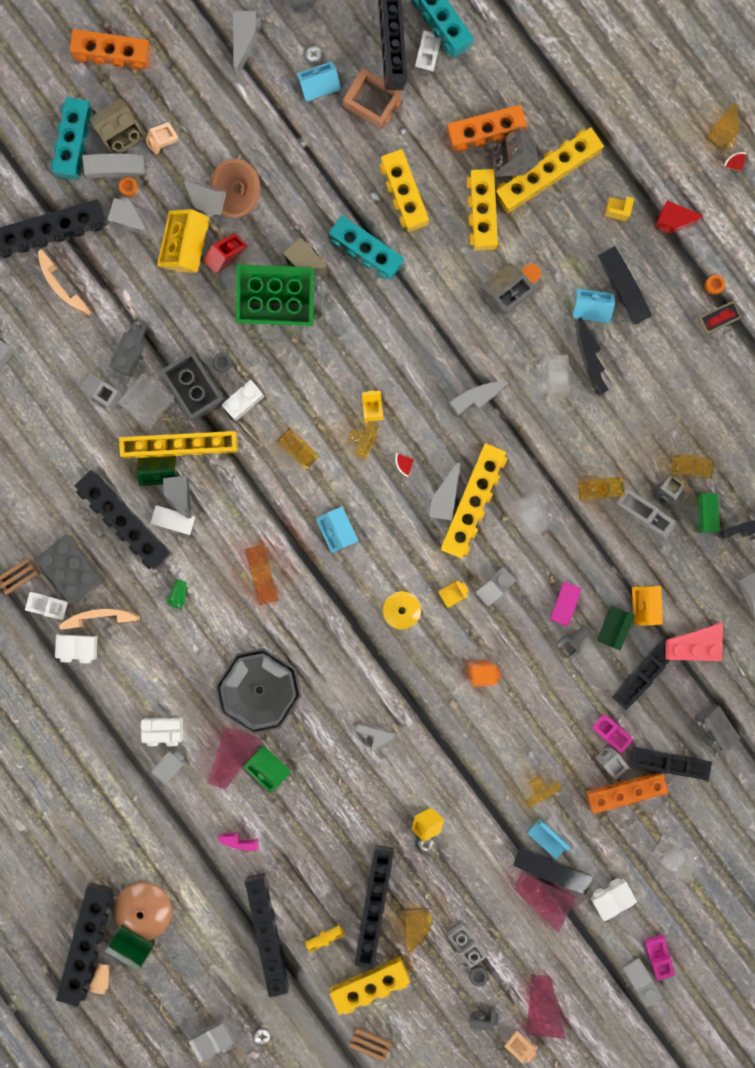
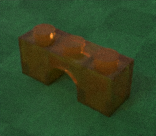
[245,544,279,605]

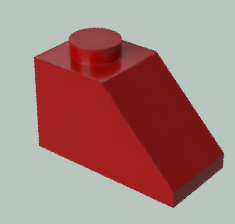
[655,200,702,233]
[203,233,248,274]

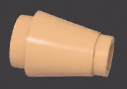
[89,963,110,994]

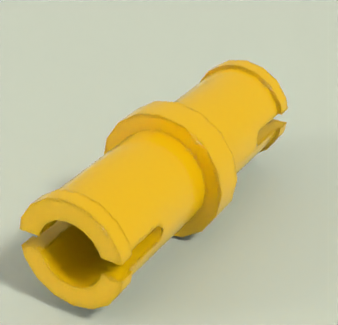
[305,924,345,953]

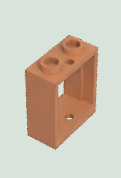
[343,68,403,130]

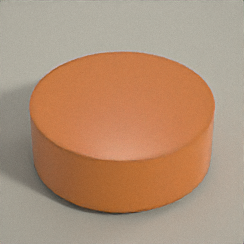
[118,177,138,198]
[522,264,541,284]
[705,275,725,295]

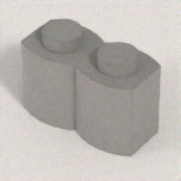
[189,1018,235,1062]

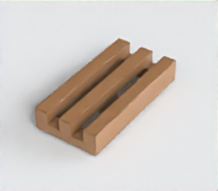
[0,558,39,595]
[349,1027,392,1062]

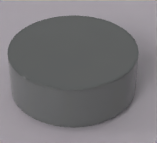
[213,353,233,373]
[469,965,488,987]

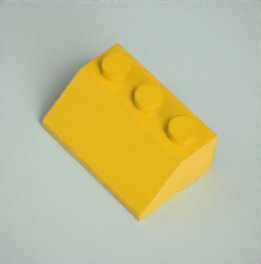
[157,209,209,273]

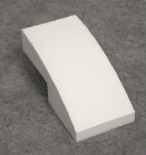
[415,30,441,72]
[150,505,195,535]
[25,591,68,620]

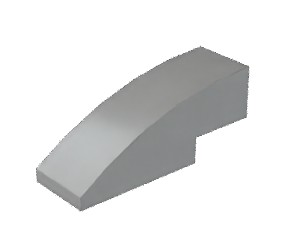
[82,154,146,179]
[448,381,508,416]
[616,488,676,540]

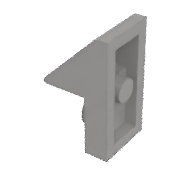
[475,567,516,606]
[356,722,395,752]

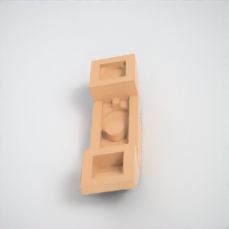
[38,249,91,315]
[59,609,140,629]

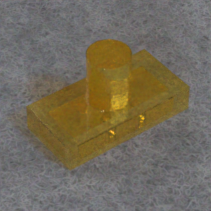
[349,420,380,461]
[525,776,562,809]

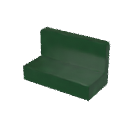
[136,456,177,486]
[597,606,635,651]
[105,925,154,971]

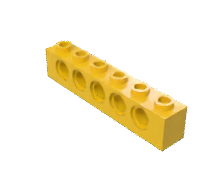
[495,128,604,214]
[119,431,239,459]
[440,443,508,559]

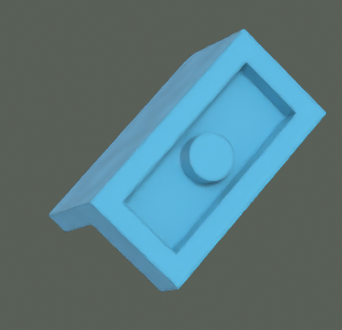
[296,61,341,101]
[573,289,615,323]
[316,507,358,553]
[527,818,570,859]

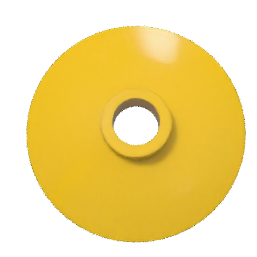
[383,591,421,630]

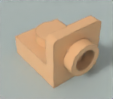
[146,122,178,154]
[504,1031,538,1063]

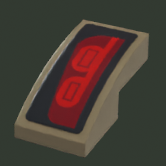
[697,301,742,335]

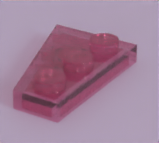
[207,727,262,789]
[514,871,575,933]
[526,975,566,1039]

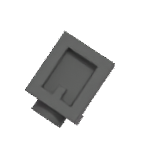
[653,473,686,507]
[469,1006,499,1031]

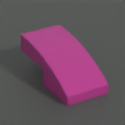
[550,582,582,627]
[592,713,634,754]
[218,833,259,851]
[644,934,675,981]

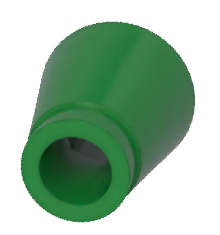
[167,579,187,609]

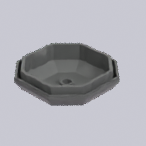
[215,648,302,734]

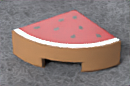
[722,152,747,172]
[395,453,414,478]

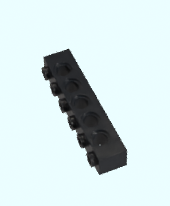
[378,0,408,91]
[0,199,108,258]
[74,470,173,570]
[355,844,394,969]
[245,873,290,997]
[55,883,114,1007]

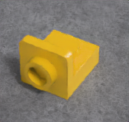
[438,580,469,608]

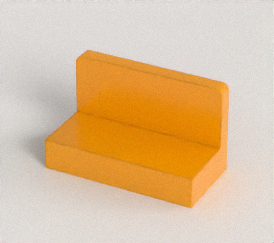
[632,586,663,625]

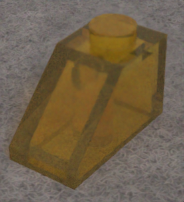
[705,102,739,152]
[276,428,320,470]
[671,454,714,480]
[578,477,625,501]
[405,908,433,953]

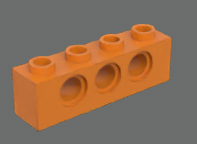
[69,29,151,70]
[446,104,527,152]
[466,660,500,687]
[585,772,668,814]

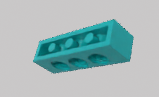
[411,0,475,59]
[51,97,93,181]
[328,215,404,281]

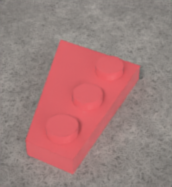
[665,622,723,661]

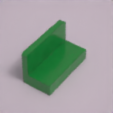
[697,493,720,533]
[243,746,291,794]

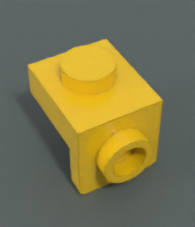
[362,390,384,422]

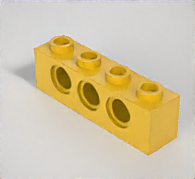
[379,149,429,233]
[467,169,498,251]
[329,956,410,1015]

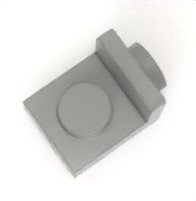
[595,746,629,781]

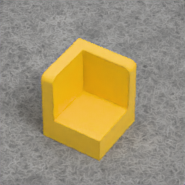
[604,197,634,221]
[411,808,444,842]

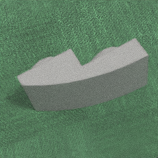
[446,922,487,968]

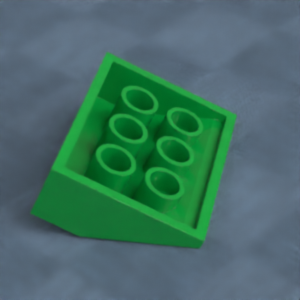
[236,264,314,326]

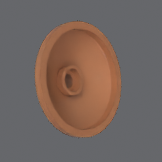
[210,159,260,218]
[114,882,172,940]

